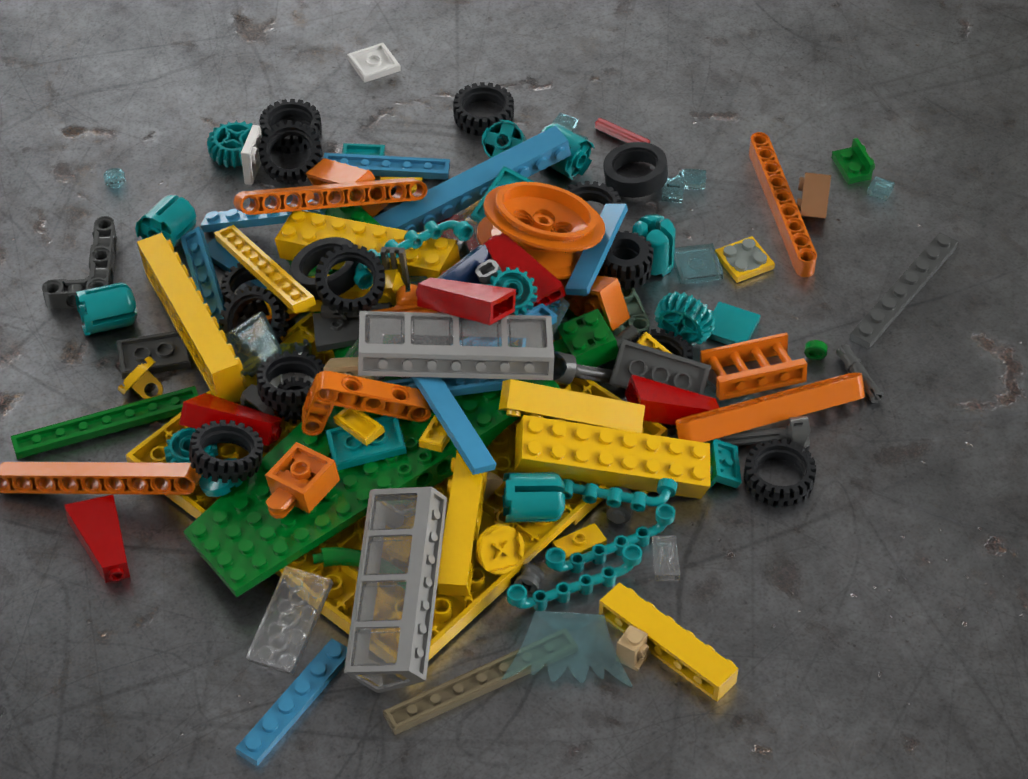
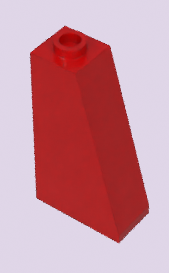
[484,233,566,310]
[416,277,516,325]
[625,375,720,425]
[179,393,282,446]
[64,494,130,583]

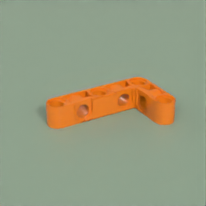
[302,371,431,436]

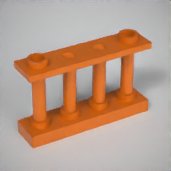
[700,332,807,401]

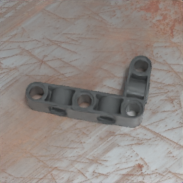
[42,216,117,310]

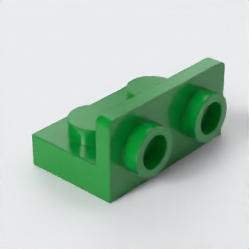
[831,138,875,185]

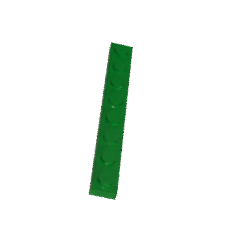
[10,386,199,459]

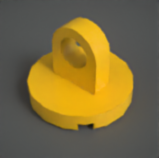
[118,356,164,399]
[475,524,525,575]

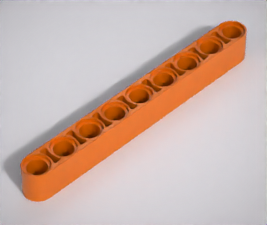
[749,132,817,277]
[233,178,427,215]
[676,372,865,442]
[0,462,202,495]

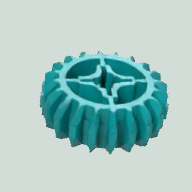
[207,120,263,169]
[654,291,715,346]

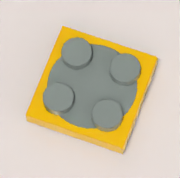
[714,236,775,283]

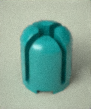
[482,120,527,159]
[540,123,595,180]
[135,195,197,248]
[632,214,676,277]
[75,282,138,336]
[502,472,565,523]

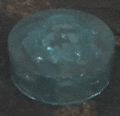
[103,168,126,188]

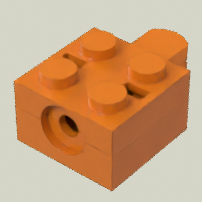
[265,442,340,519]

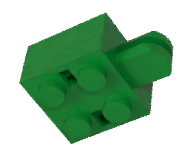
[553,309,618,367]

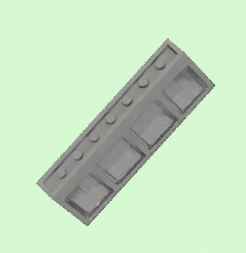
[358,311,554,380]
[344,487,448,693]

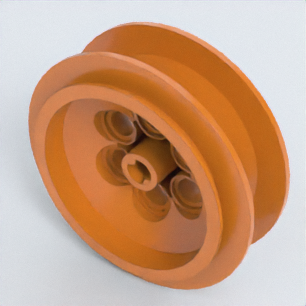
[476,182,605,280]

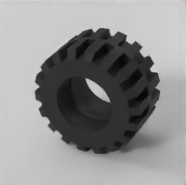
[598,231,653,290]

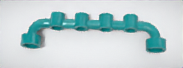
[354,220,474,289]
[563,478,678,512]
[545,504,675,574]
[507,544,642,611]

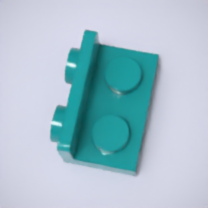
[709,439,742,489]

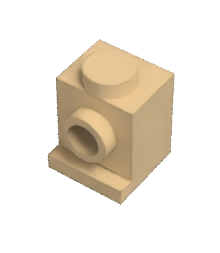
[616,625,651,672]

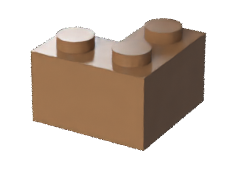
[797,172,831,219]

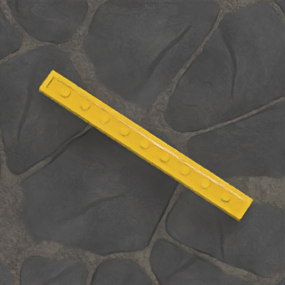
[214,225,316,313]

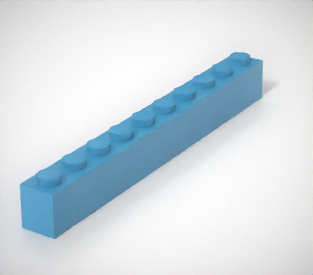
[373,125,571,233]

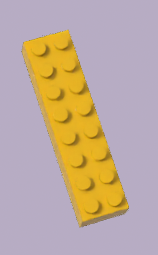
[275,211,461,286]
[514,415,711,499]

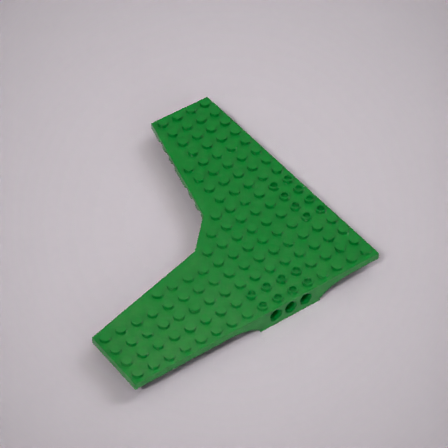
[183,198,560,597]

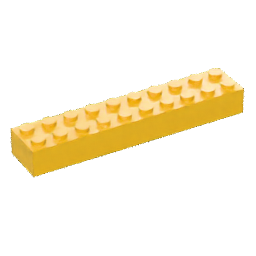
[137,233,248,403]

